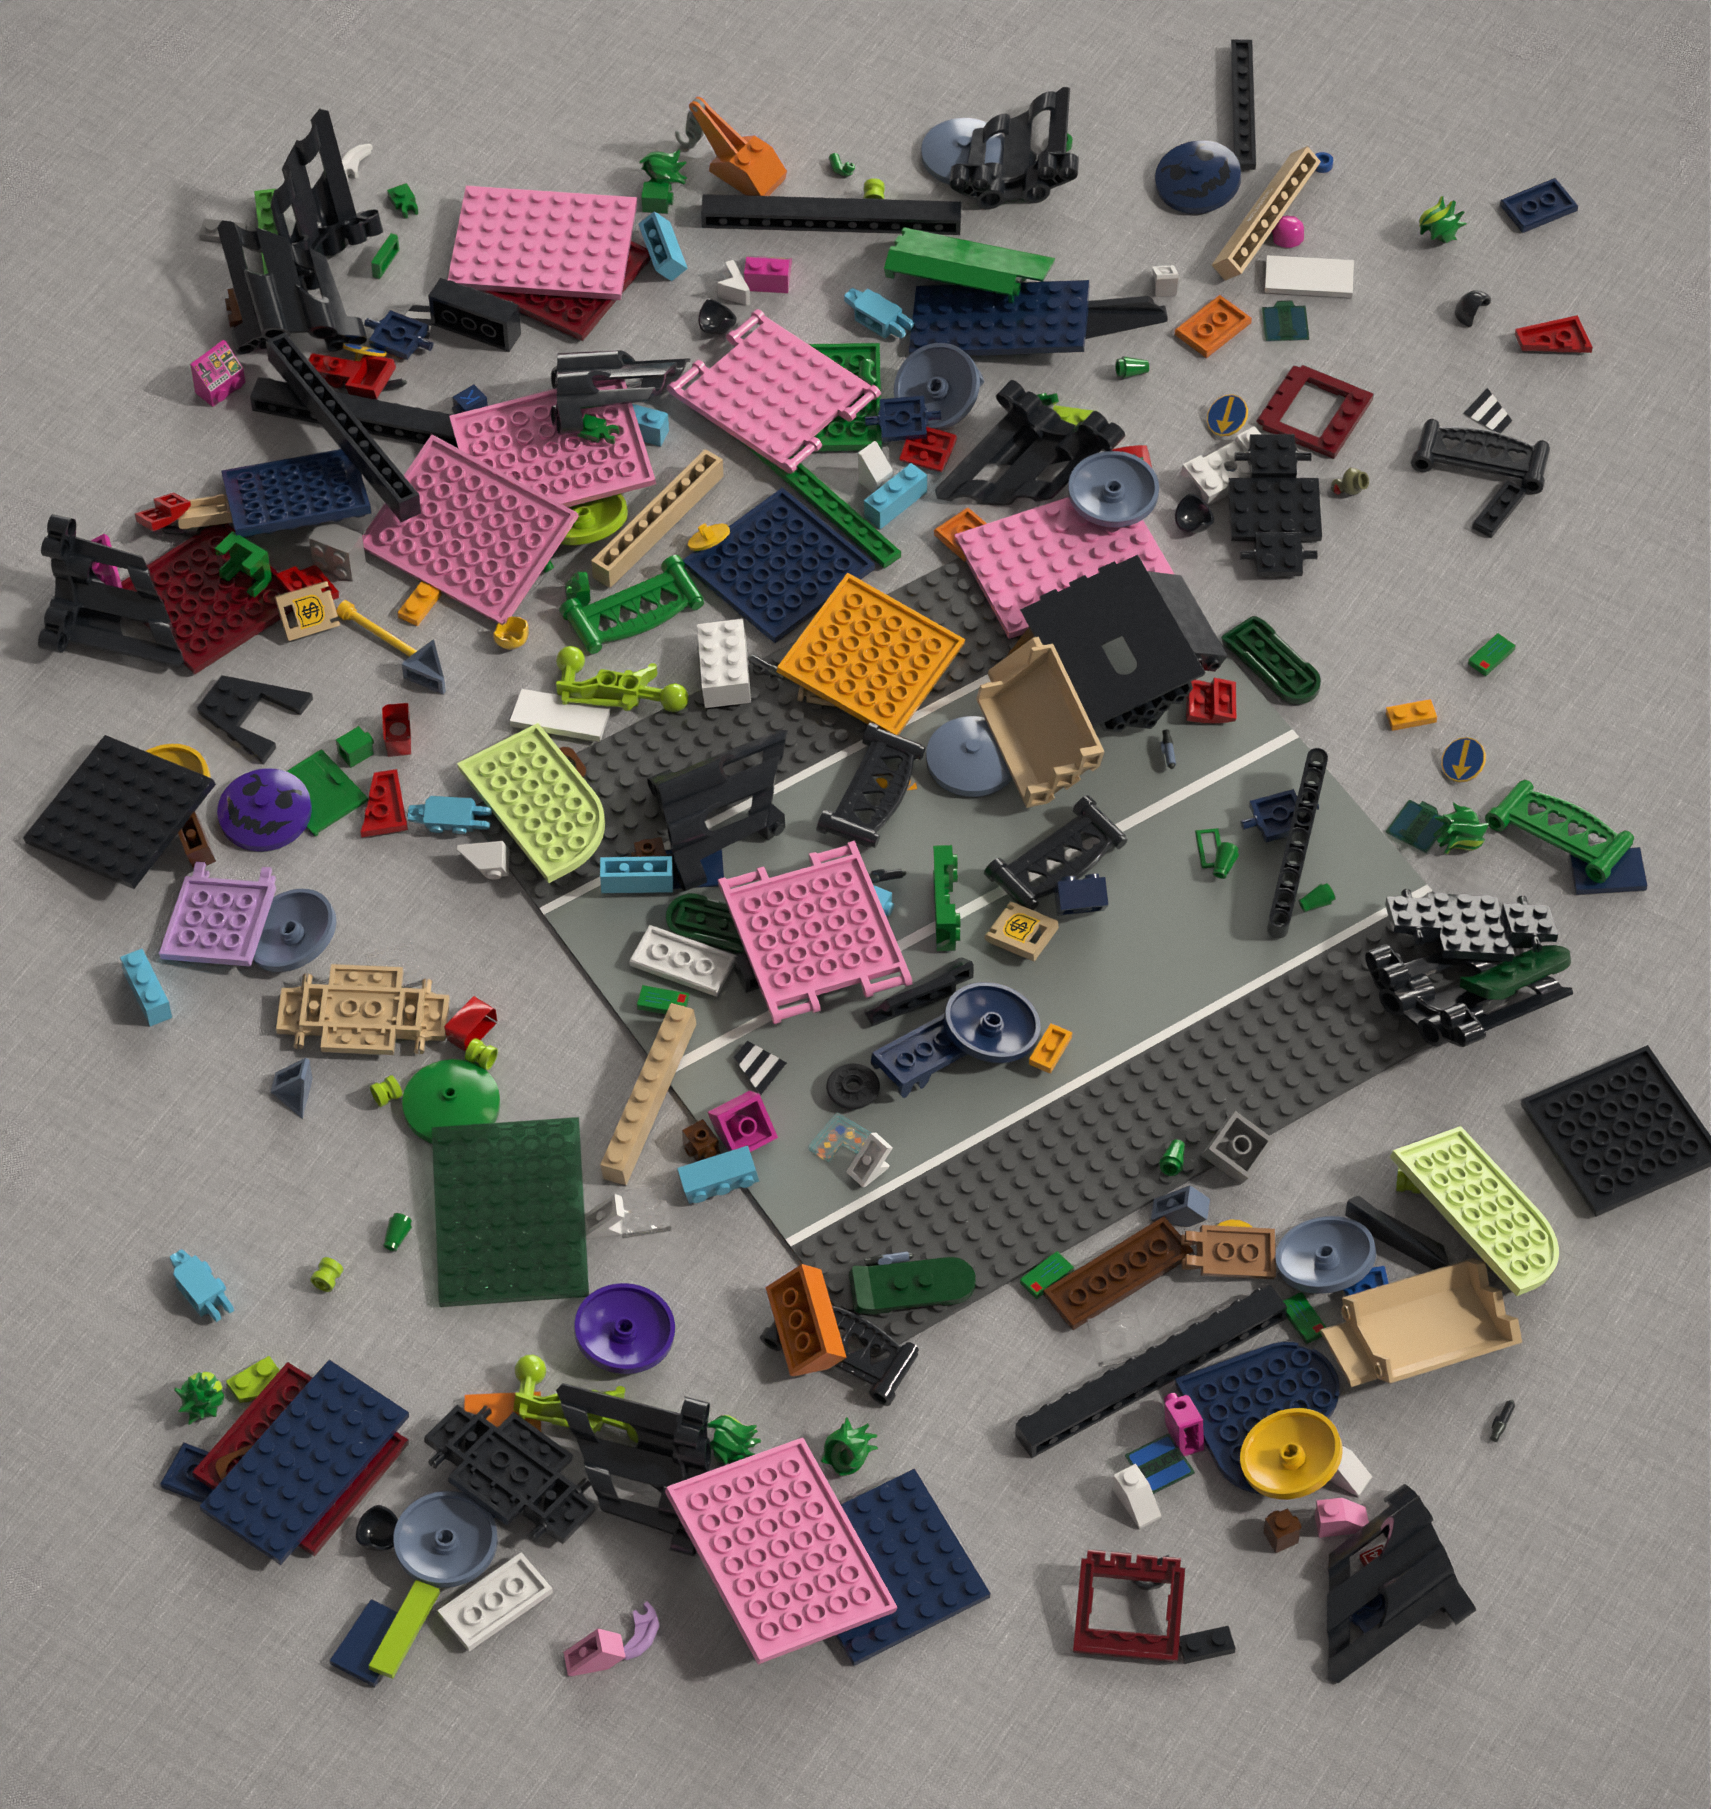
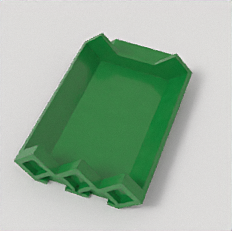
[884,228,1055,303]

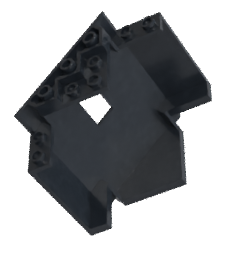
[1005,555,1228,733]

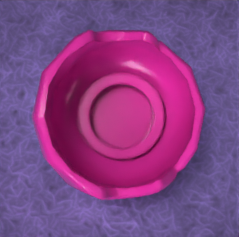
[1272,215,1304,248]

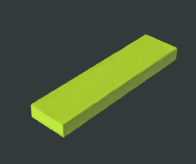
[369,1580,440,1679]

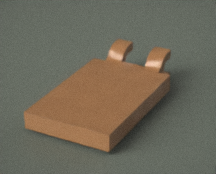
[1181,1225,1276,1279]

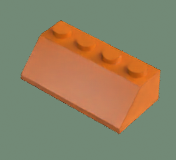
[766,1264,847,1376]

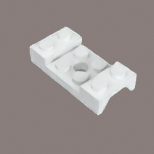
[1180,426,1260,505]

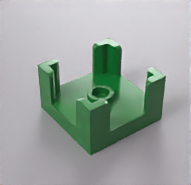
[215,531,272,598]

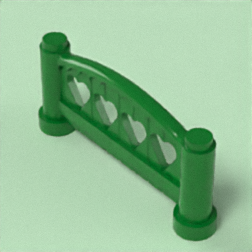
[559,555,704,654]
[1485,779,1634,883]

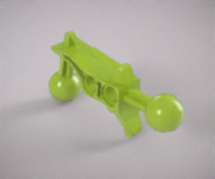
[556,646,689,712]
[513,1354,638,1443]

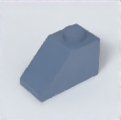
[1151,1185,1210,1227]

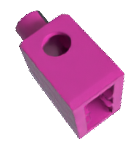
[1164,1393,1204,1458]

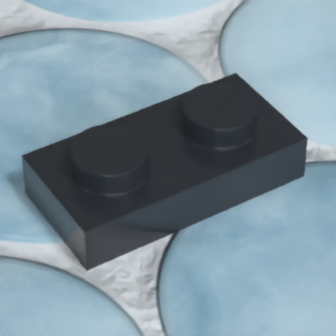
[1179,1625,1236,1664]

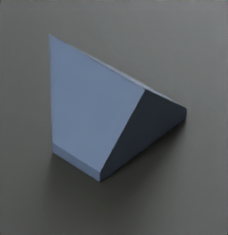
[402,639,446,695]
[270,1058,313,1119]

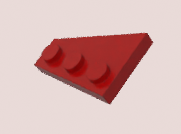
[1514,315,1593,353]
[361,769,408,838]

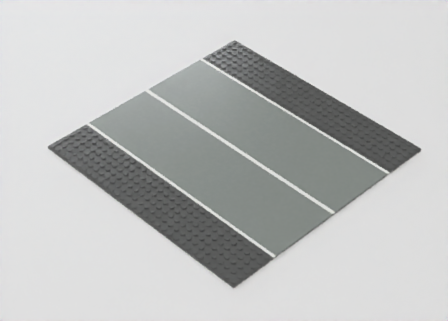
[475,557,1518,1358]

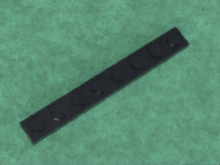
[1231,39,1256,170]

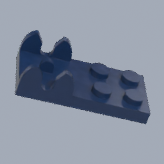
[870,1014,967,1098]

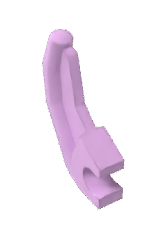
[623,1601,660,1660]

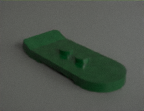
[1221,616,1321,704]
[666,893,745,954]
[1459,945,1571,1000]
[848,1257,976,1315]

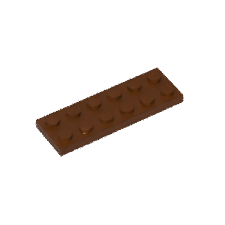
[1043,1216,1194,1330]

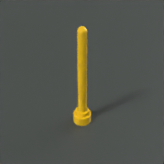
[336,600,417,657]

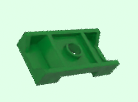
[933,845,961,951]

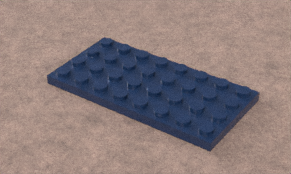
[909,280,1090,356]
[200,1359,409,1565]

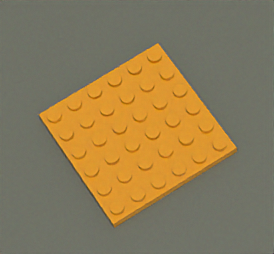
[776,573,965,736]

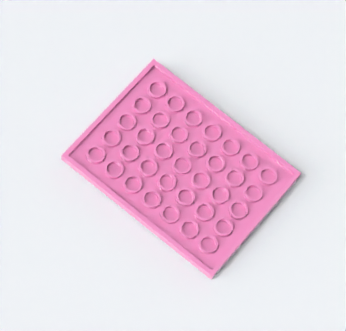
[448,186,637,300]
[449,379,656,507]
[362,435,579,625]
[955,497,1174,639]
[665,1437,897,1665]

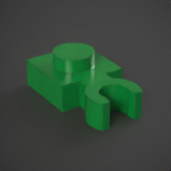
[387,183,419,219]
[577,414,620,444]

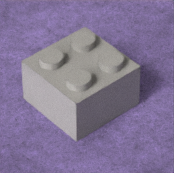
[309,521,366,582]
[1201,1111,1275,1185]

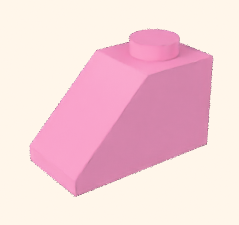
[1315,1498,1369,1538]
[563,1629,626,1676]

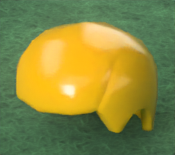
[493,616,529,650]

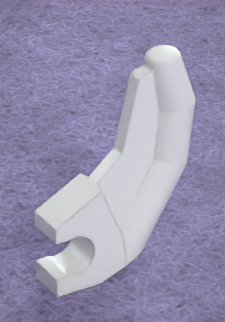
[342,144,373,181]

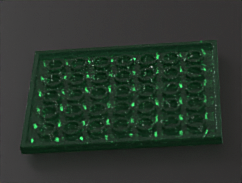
[432,1117,589,1307]

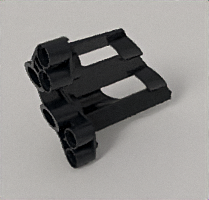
[949,87,1079,209]
[270,108,383,292]
[217,220,367,355]
[551,350,690,435]
[935,380,1125,505]
[38,514,184,667]
[647,729,788,891]
[1365,944,1573,1047]
[556,1383,711,1557]
[1327,1484,1476,1683]

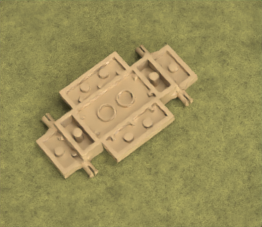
[276,964,450,1055]

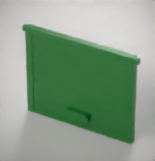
[286,749,369,837]

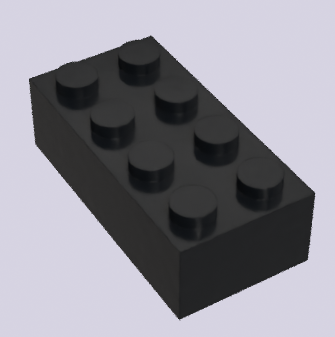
[428,278,521,352]

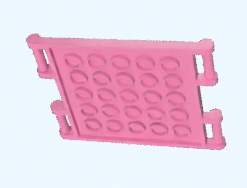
[667,309,881,474]
[718,841,912,1024]

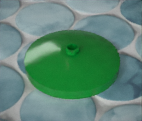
[402,1059,500,1147]

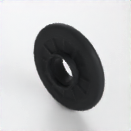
[826,1063,880,1109]

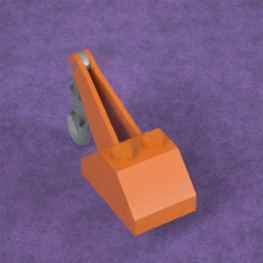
[675,97,787,196]

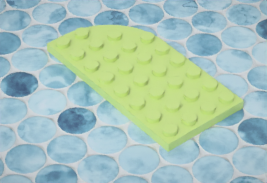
[457,723,605,883]
[1390,1126,1559,1296]

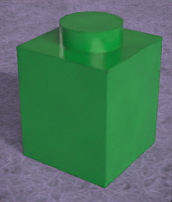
[641,182,674,214]
[336,726,374,768]

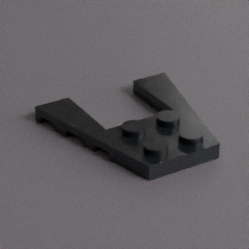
[197,675,313,764]

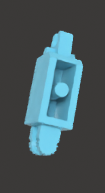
[844,288,914,339]
[408,796,492,834]
[170,1249,234,1322]

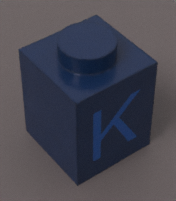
[452,384,488,414]

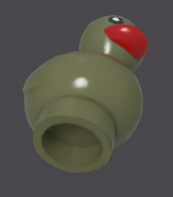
[1331,467,1369,495]

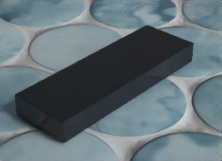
[1472,480,1527,538]

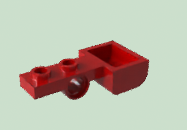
[308,353,396,399]

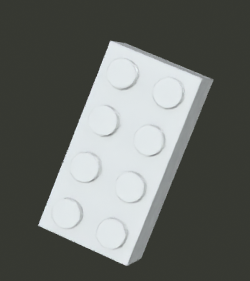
[697,619,751,708]

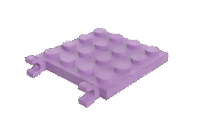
[159,862,276,966]

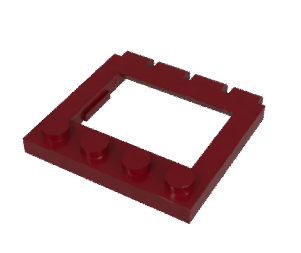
[1256,365,1374,459]
[1073,1549,1186,1662]

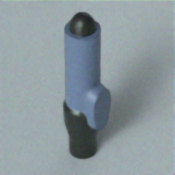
[1161,729,1176,769]
[864,1251,914,1266]

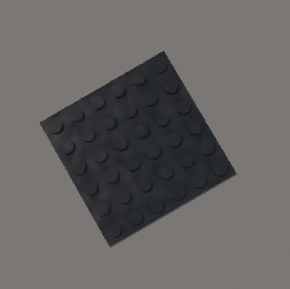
[23,735,216,889]
[1521,1045,1711,1217]

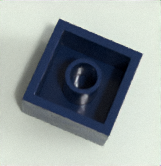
[1054,874,1109,916]

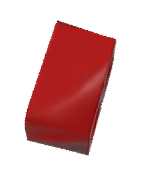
[382,703,411,757]
[444,996,498,1052]

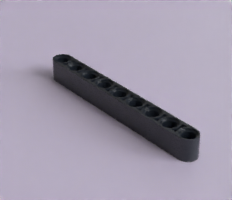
[1267,748,1328,939]

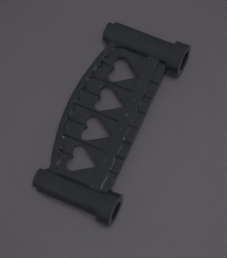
[1411,419,1550,494]
[816,722,925,848]
[984,795,1128,910]
[760,1306,919,1406]

